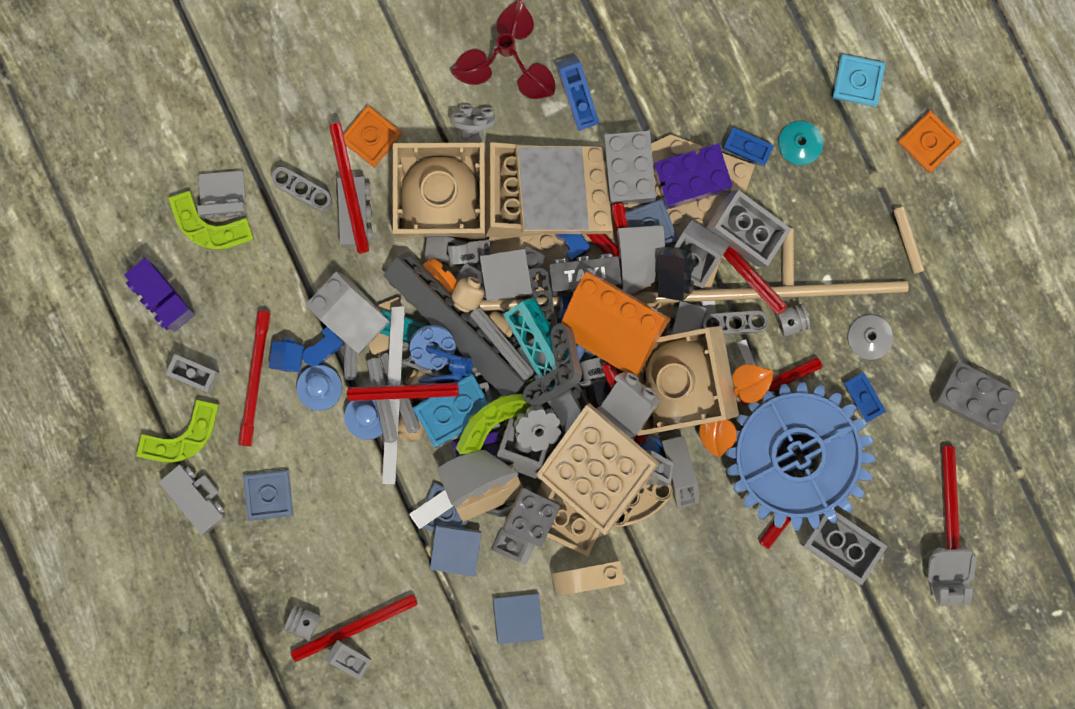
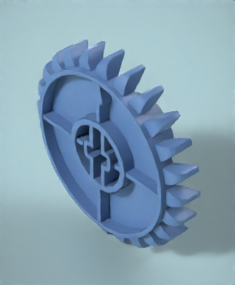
[726,382,876,531]

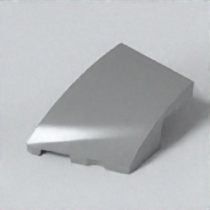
[617,225,665,295]
[437,450,518,507]

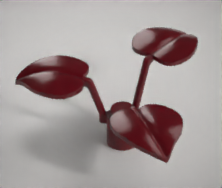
[451,0,556,99]

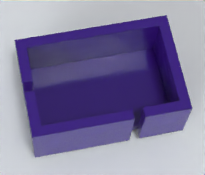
[653,143,733,210]
[124,257,195,332]

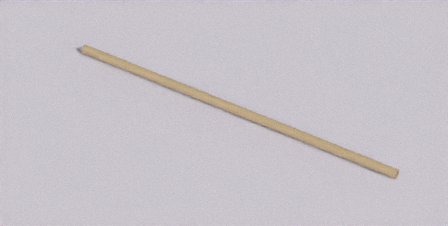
[479,281,908,311]

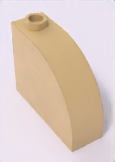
[552,561,625,597]

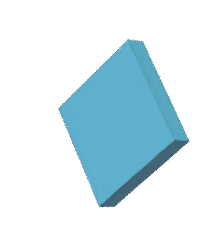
[832,54,886,108]

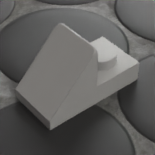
[492,529,535,565]
[325,640,372,680]

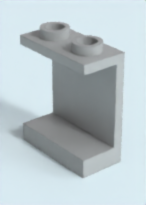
[596,371,661,440]

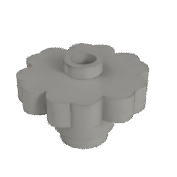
[514,405,561,452]

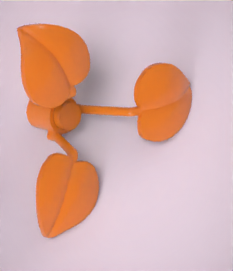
[699,364,773,457]

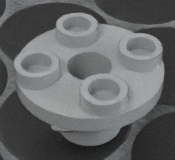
[450,104,495,143]

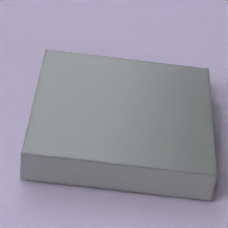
[480,249,532,302]

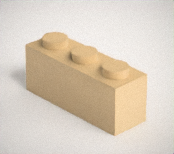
[455,464,523,522]

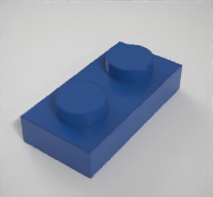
[723,127,774,167]
[843,372,886,422]

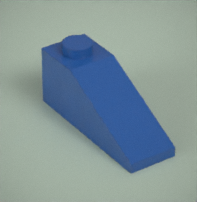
[555,56,600,131]

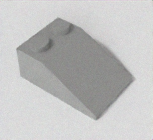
[306,272,390,354]
[495,404,552,479]

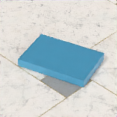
[412,374,489,448]

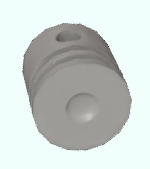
[776,304,810,337]
[284,605,321,641]

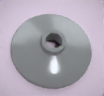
[848,315,893,360]

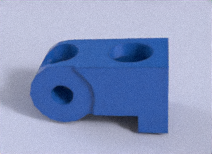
[554,234,590,262]
[303,327,344,367]

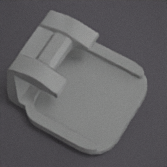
[928,547,976,606]

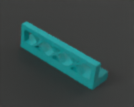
[503,298,572,390]

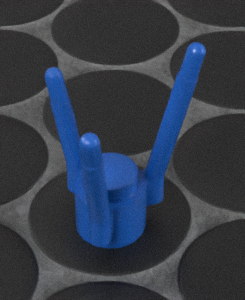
[419,348,473,383]

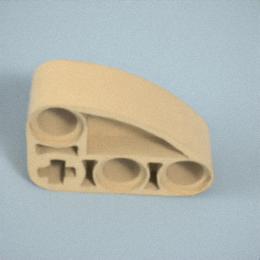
[614,484,673,527]

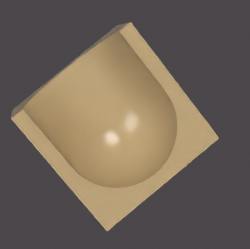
[393,143,486,242]
[637,326,739,436]

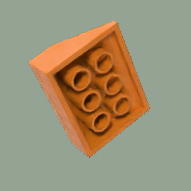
[561,272,670,377]

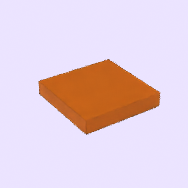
[344,105,403,169]
[898,110,962,174]

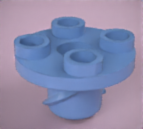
[409,325,455,370]
[297,365,342,411]
[344,400,383,440]

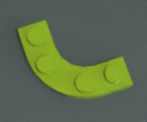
[168,191,255,250]
[456,394,535,454]
[136,400,220,463]

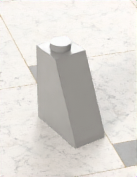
[662,436,699,509]

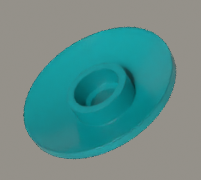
[778,121,823,166]

